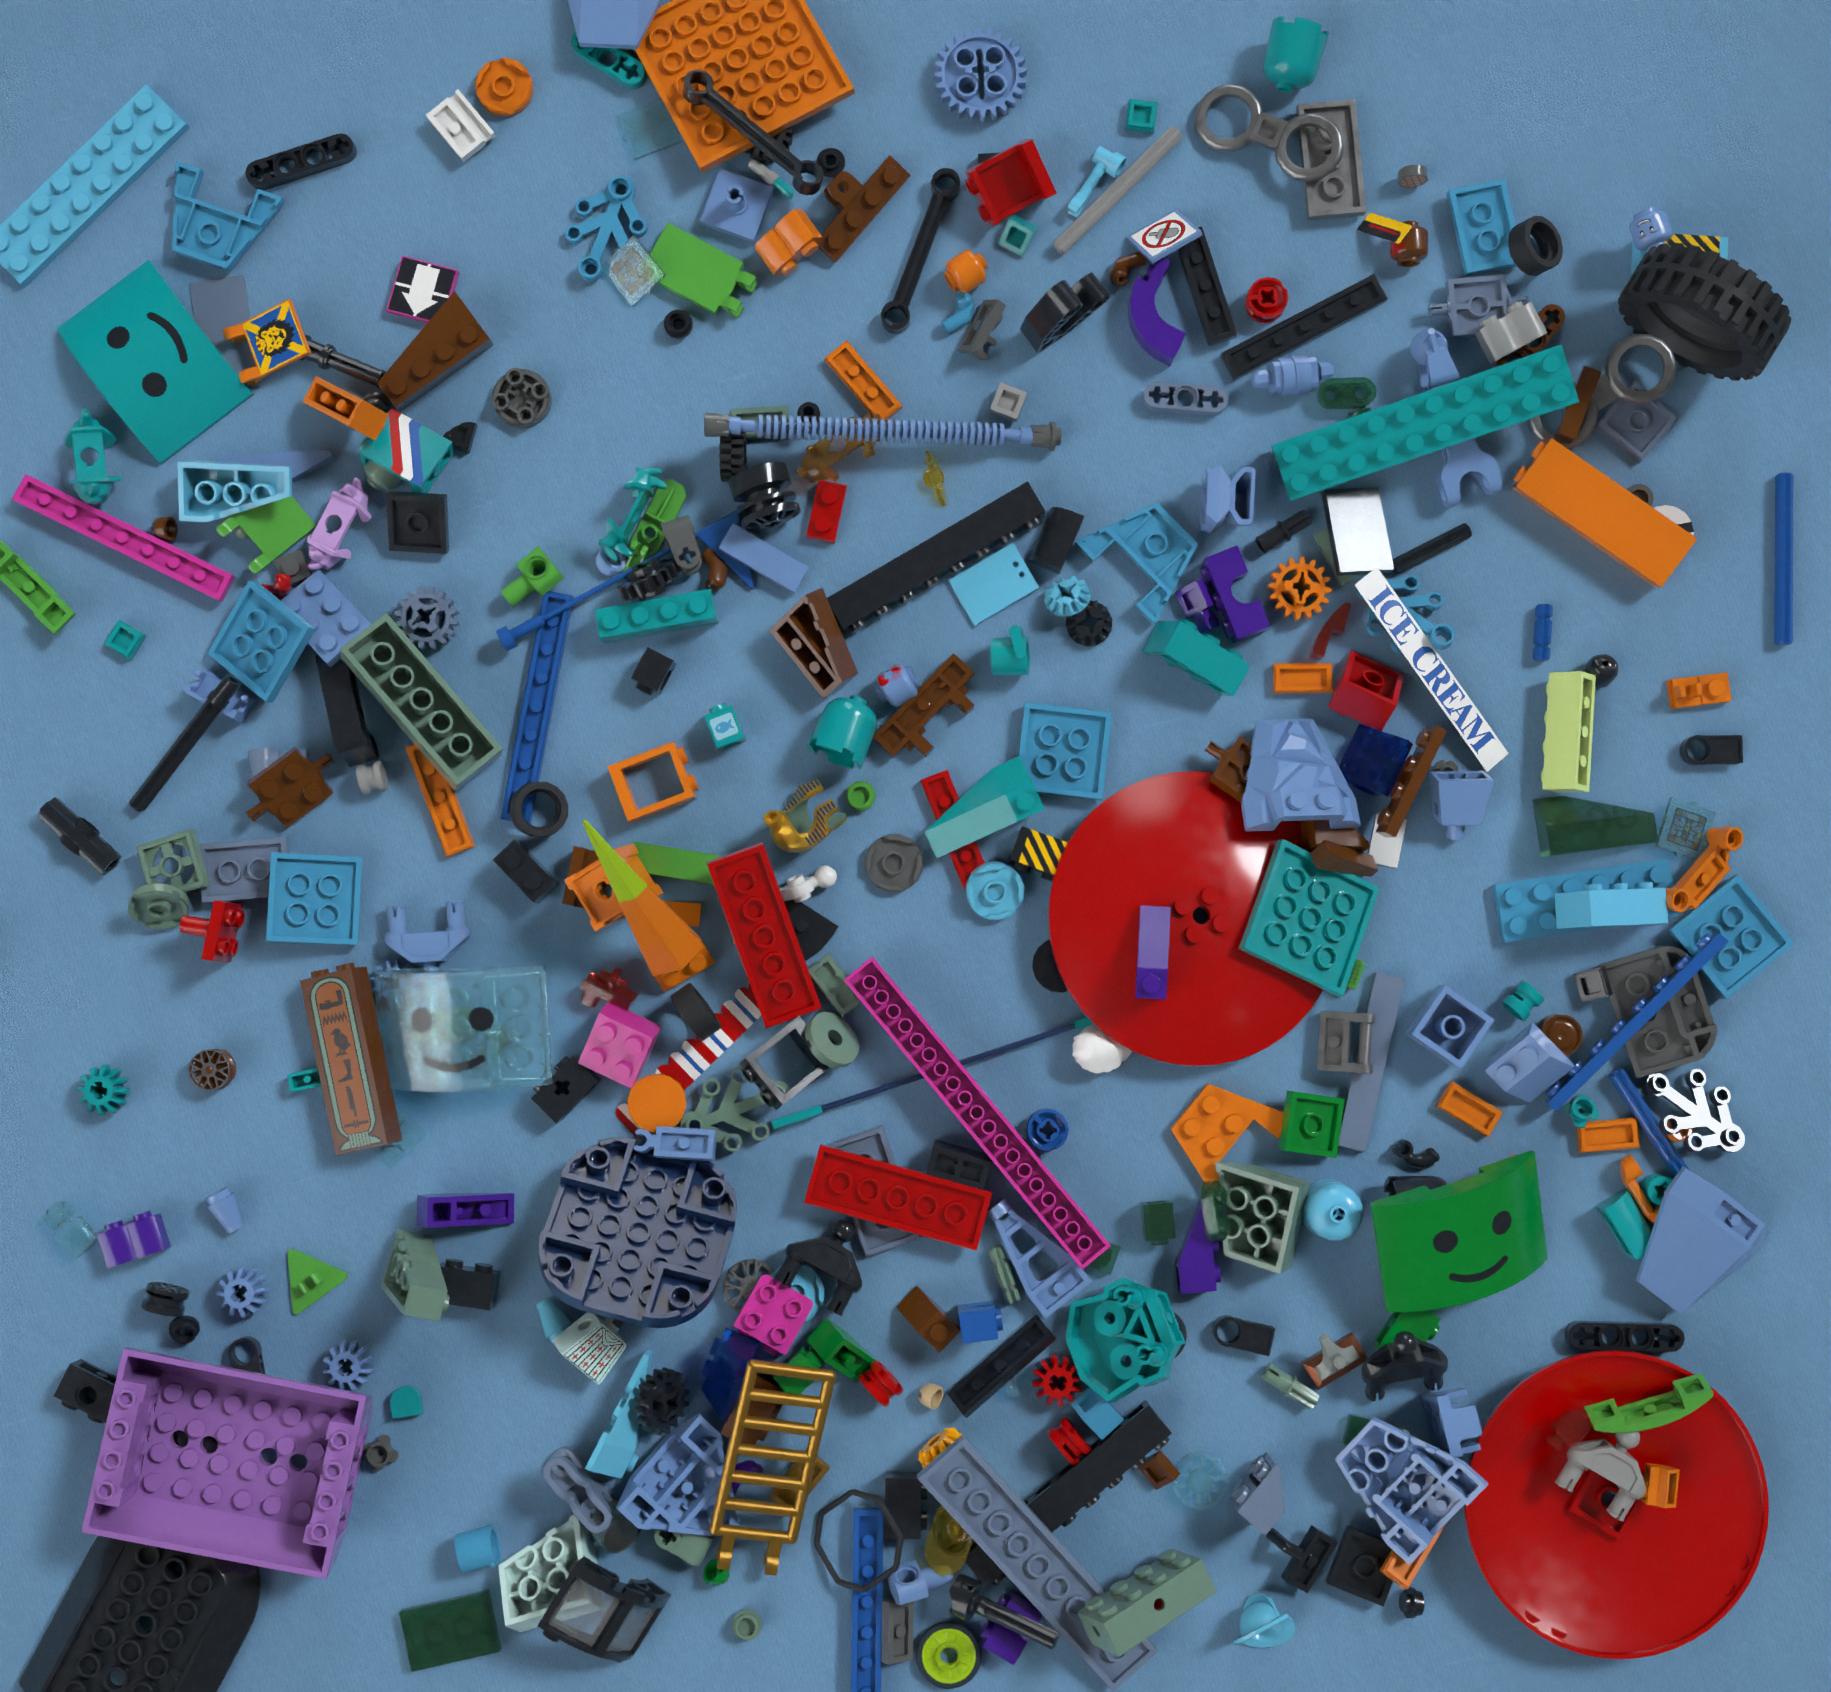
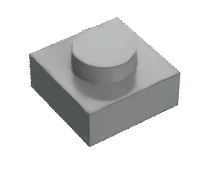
[989,382,1027,422]

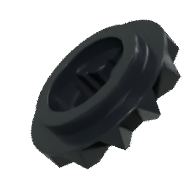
[1066,600,1112,647]

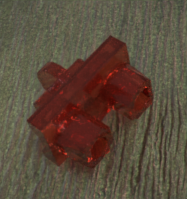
[580,967,638,1010]

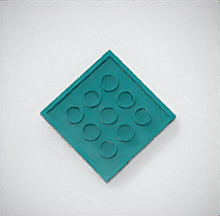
[1239,839,1380,996]

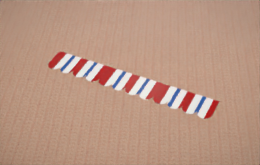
[616,980,761,1137]

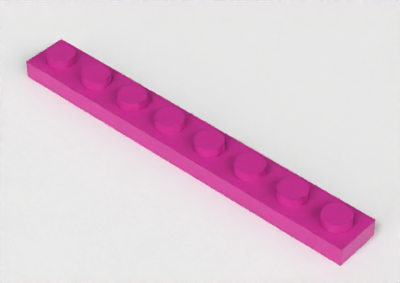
[12,474,235,603]

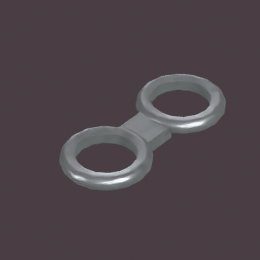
[1194,84,1344,182]
[1527,334,1676,449]

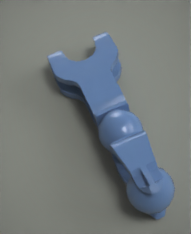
[1411,328,1502,508]

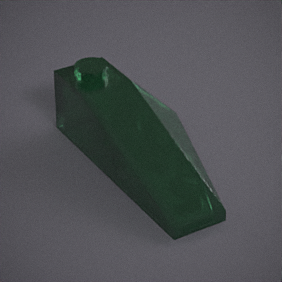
[1532,796,1658,858]

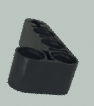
[315,654,379,768]

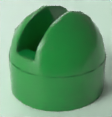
[703,1559,730,1586]

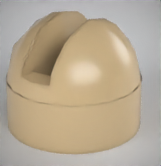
[918,1383,944,1410]

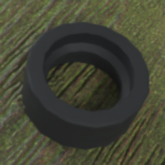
[1508,216,1563,276]
[509,782,568,837]
[670,983,722,1041]

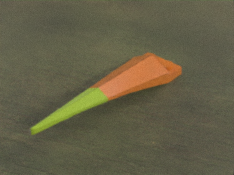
[582,820,715,992]

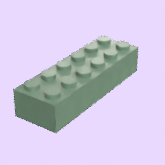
[340,613,503,792]

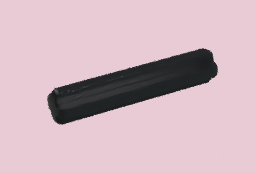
[1392,523,1472,574]

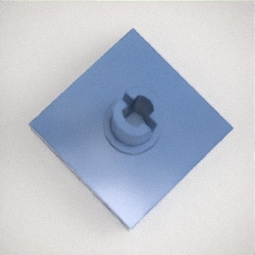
[700,168,774,244]

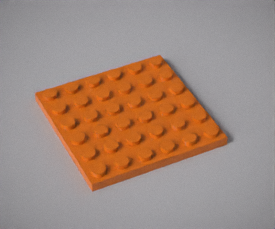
[634,0,855,173]

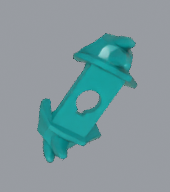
[65,407,123,505]
[599,466,667,561]

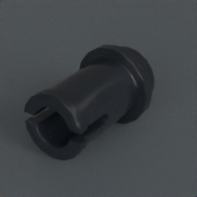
[797,402,821,423]

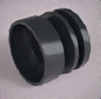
[728,462,801,531]

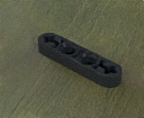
[245,133,357,190]
[1564,1321,1685,1352]

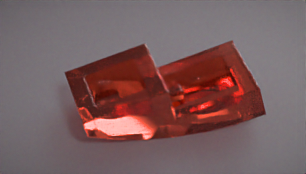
[1308,602,1351,661]

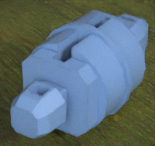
[1251,355,1334,396]

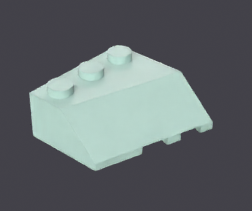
[498,1514,603,1632]

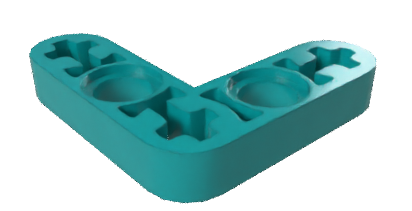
[571,31,646,90]

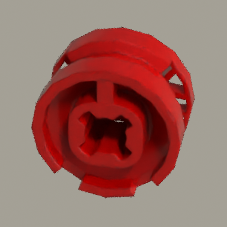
[1245,277,1288,324]
[858,1359,904,1407]
[1047,1417,1092,1466]

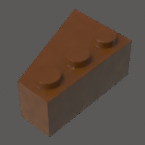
[769,588,858,699]

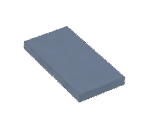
[827,1125,921,1257]

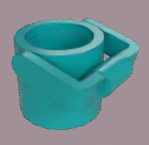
[991,625,1031,676]

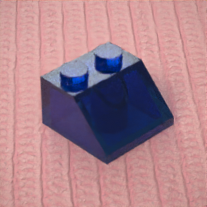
[701,1328,759,1422]

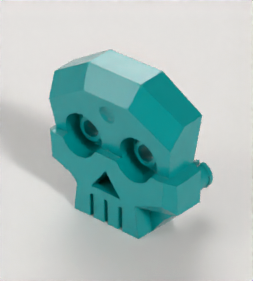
[1066,1277,1186,1402]

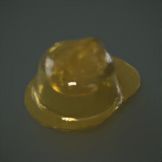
[924,1506,975,1575]

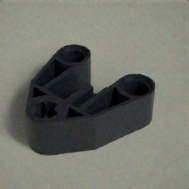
[1020,273,1110,353]

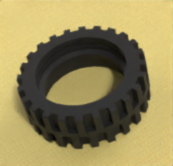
[1618,243,1791,381]

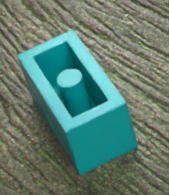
[287,1068,321,1092]

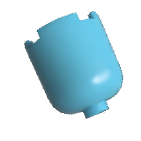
[1302,1179,1363,1241]

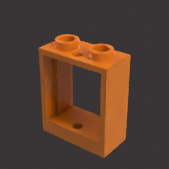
[607,741,699,824]

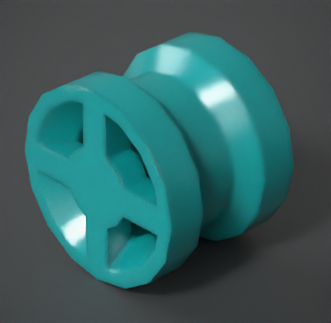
[1640,1174,1673,1205]

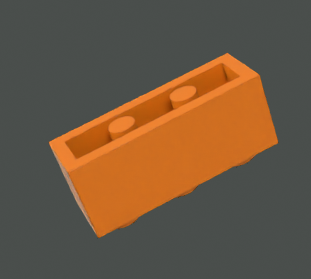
[302,376,389,440]

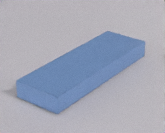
[718,523,809,594]

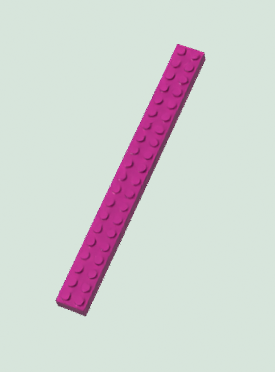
[844,956,1111,1270]

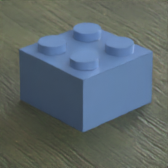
[1404,985,1495,1069]

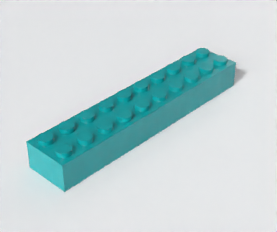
[1271,344,1579,501]

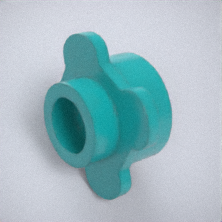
[1563,1094,1599,1128]

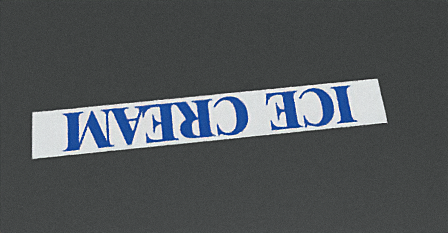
[1354,567,1509,772]

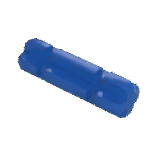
[1532,604,1553,661]

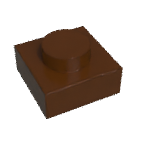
[1138,1450,1180,1490]

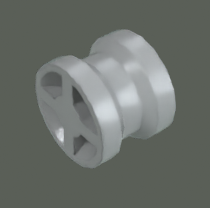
[356,761,388,795]

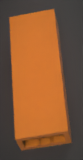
[1512,438,1697,588]

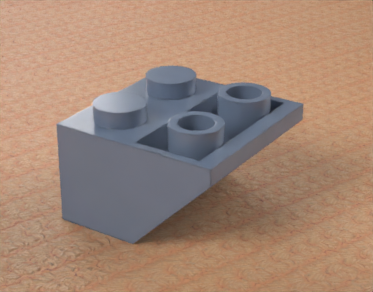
[1229,1453,1285,1536]

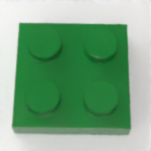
[1279,1090,1345,1158]

